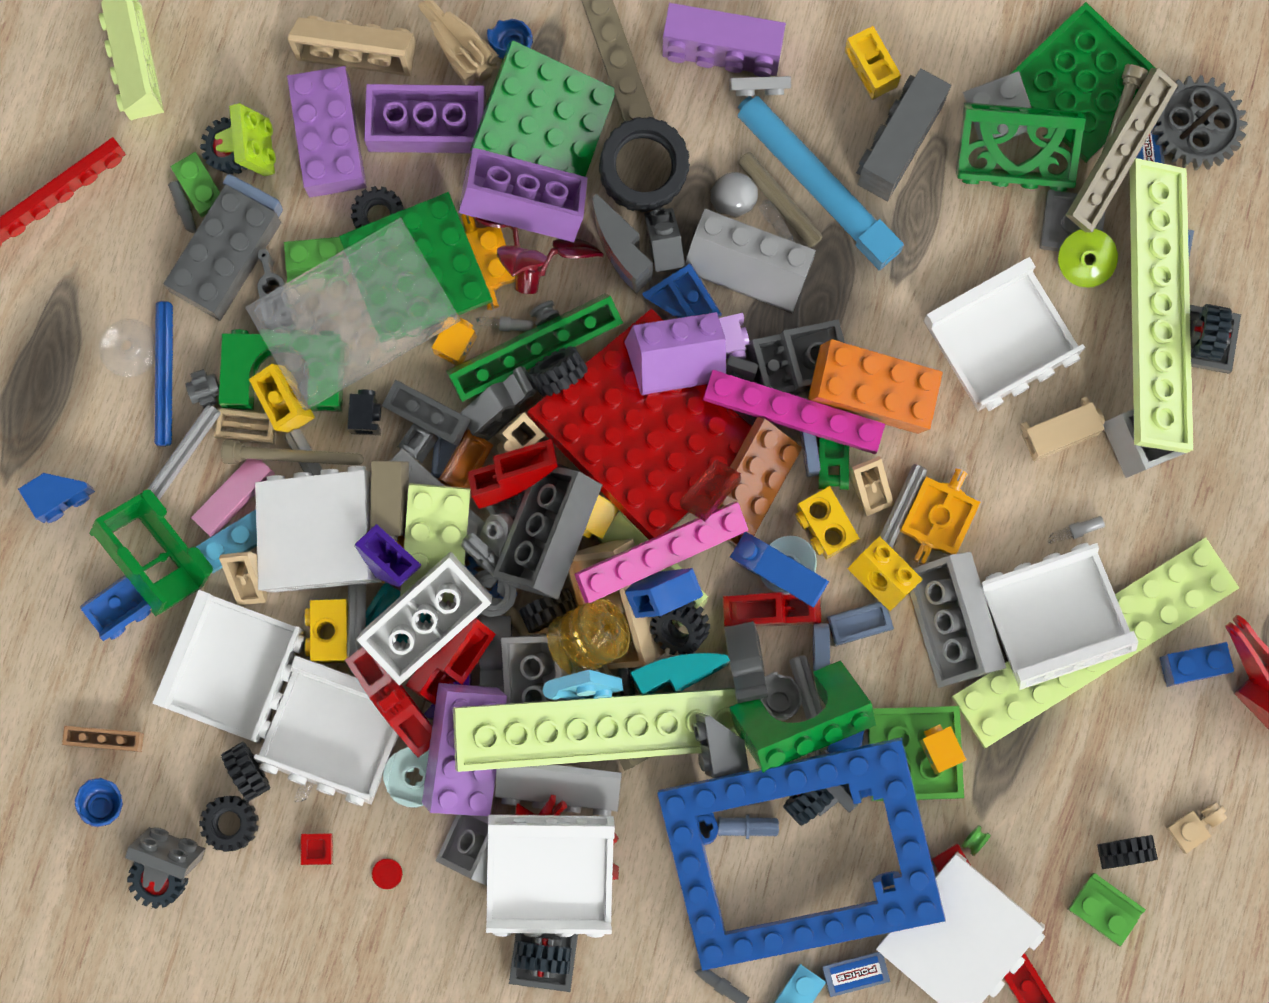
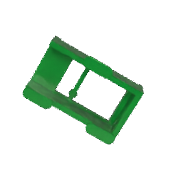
[89,490,213,617]

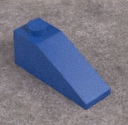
[730,532,829,608]

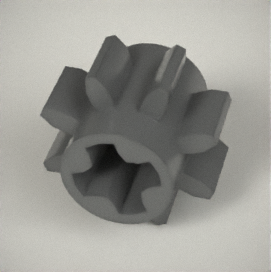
[185,369,219,408]

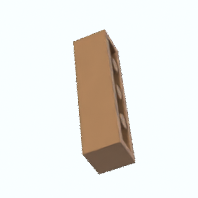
[62,726,144,752]

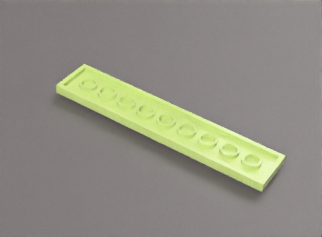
[1129,158,1193,453]
[952,537,1239,749]
[453,688,747,772]

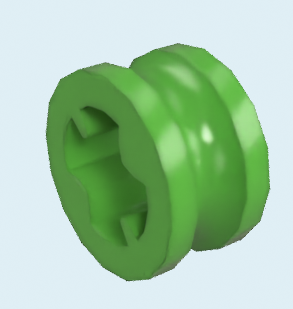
[961,825,991,856]

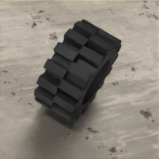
[351,186,404,229]
[528,346,588,397]
[519,588,579,633]
[650,601,710,655]
[221,742,271,802]
[199,796,259,852]
[1097,835,1158,869]

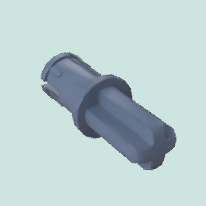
[718,815,779,839]

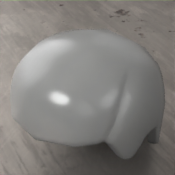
[711,172,758,217]
[760,672,802,720]

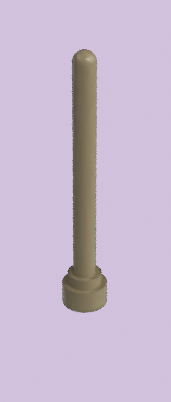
[1102,64,1148,152]
[221,440,364,466]

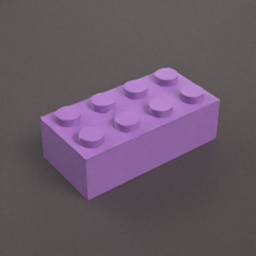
[663,3,786,77]
[287,66,367,198]
[364,84,487,153]
[459,148,588,242]
[422,683,507,816]

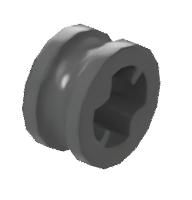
[530,300,560,326]

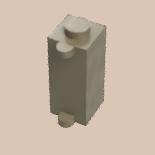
[370,461,409,541]

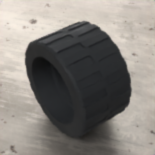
[599,117,690,212]

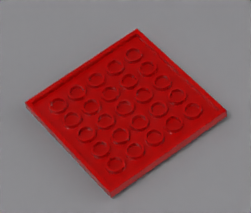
[527,308,752,540]

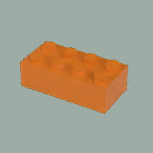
[808,339,943,434]

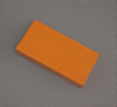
[438,429,493,488]

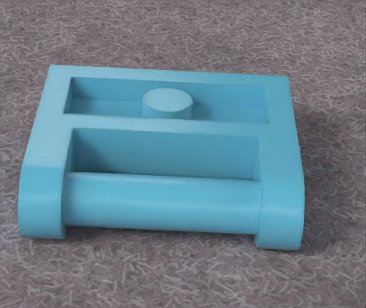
[543,670,623,700]

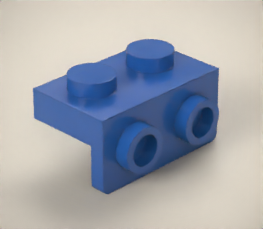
[80,575,151,641]

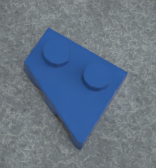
[642,264,722,318]

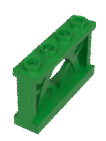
[956,102,1086,192]

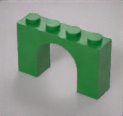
[219,329,345,412]
[729,660,876,773]

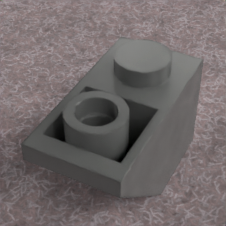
[644,208,685,272]
[693,713,749,778]

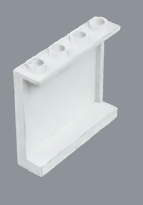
[924,257,1085,411]
[255,466,381,593]
[982,543,1138,690]
[152,590,306,744]
[254,656,399,806]
[486,815,615,938]
[876,851,1045,1003]

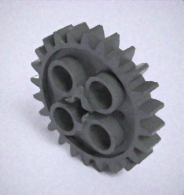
[1151,75,1248,171]

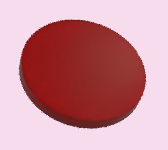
[372,859,403,889]

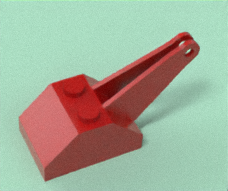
[1225,615,1269,730]

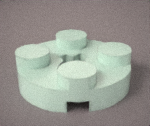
[383,747,429,808]

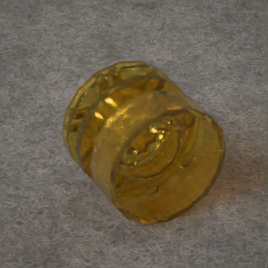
[547,598,630,675]

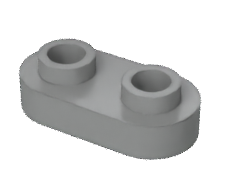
[475,513,514,569]

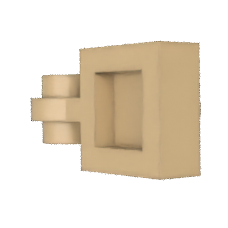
[1166,802,1227,854]

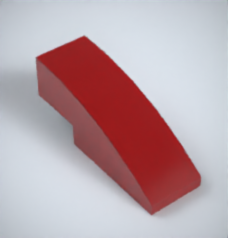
[468,439,558,509]
[723,592,821,627]
[405,618,496,705]

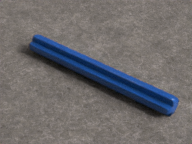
[154,301,173,447]

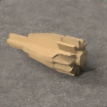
[418,0,500,86]

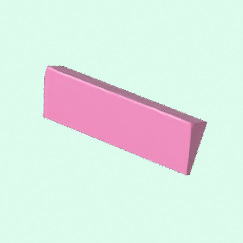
[191,459,275,537]

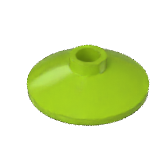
[1058,229,1118,288]

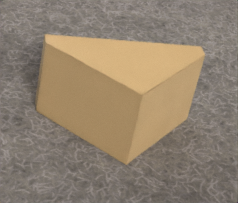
[849,456,894,516]
[219,552,267,605]

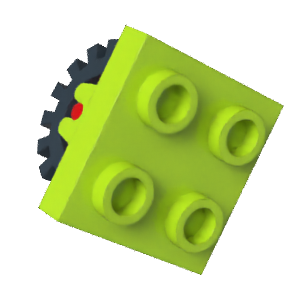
[200,103,276,176]

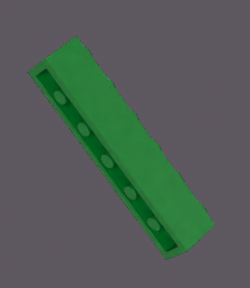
[446,293,623,402]

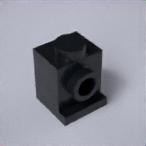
[347,389,382,436]

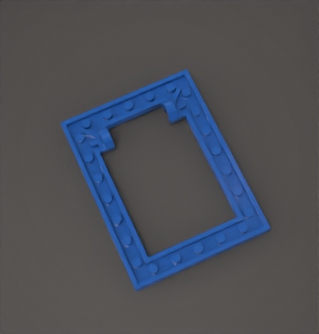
[657,737,946,971]

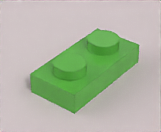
[170,152,220,218]

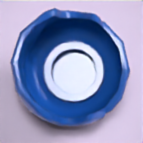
[487,19,533,60]
[75,778,123,827]

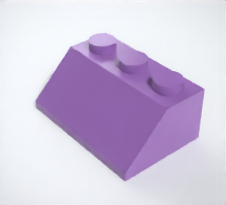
[625,312,726,395]

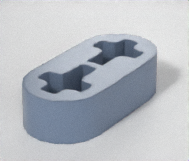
[813,623,830,681]

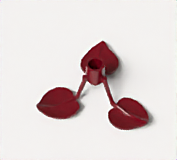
[474,217,604,294]

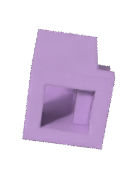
[719,313,749,359]

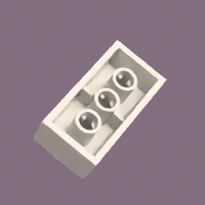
[357,552,492,685]

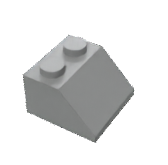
[1103,409,1185,478]
[436,815,488,886]

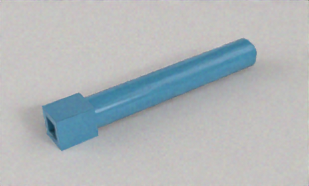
[737,96,904,271]

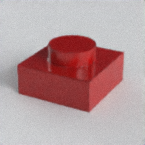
[301,833,333,865]

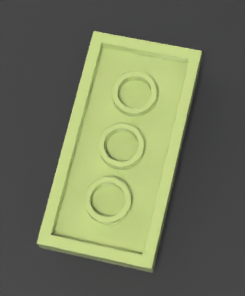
[400,483,471,603]

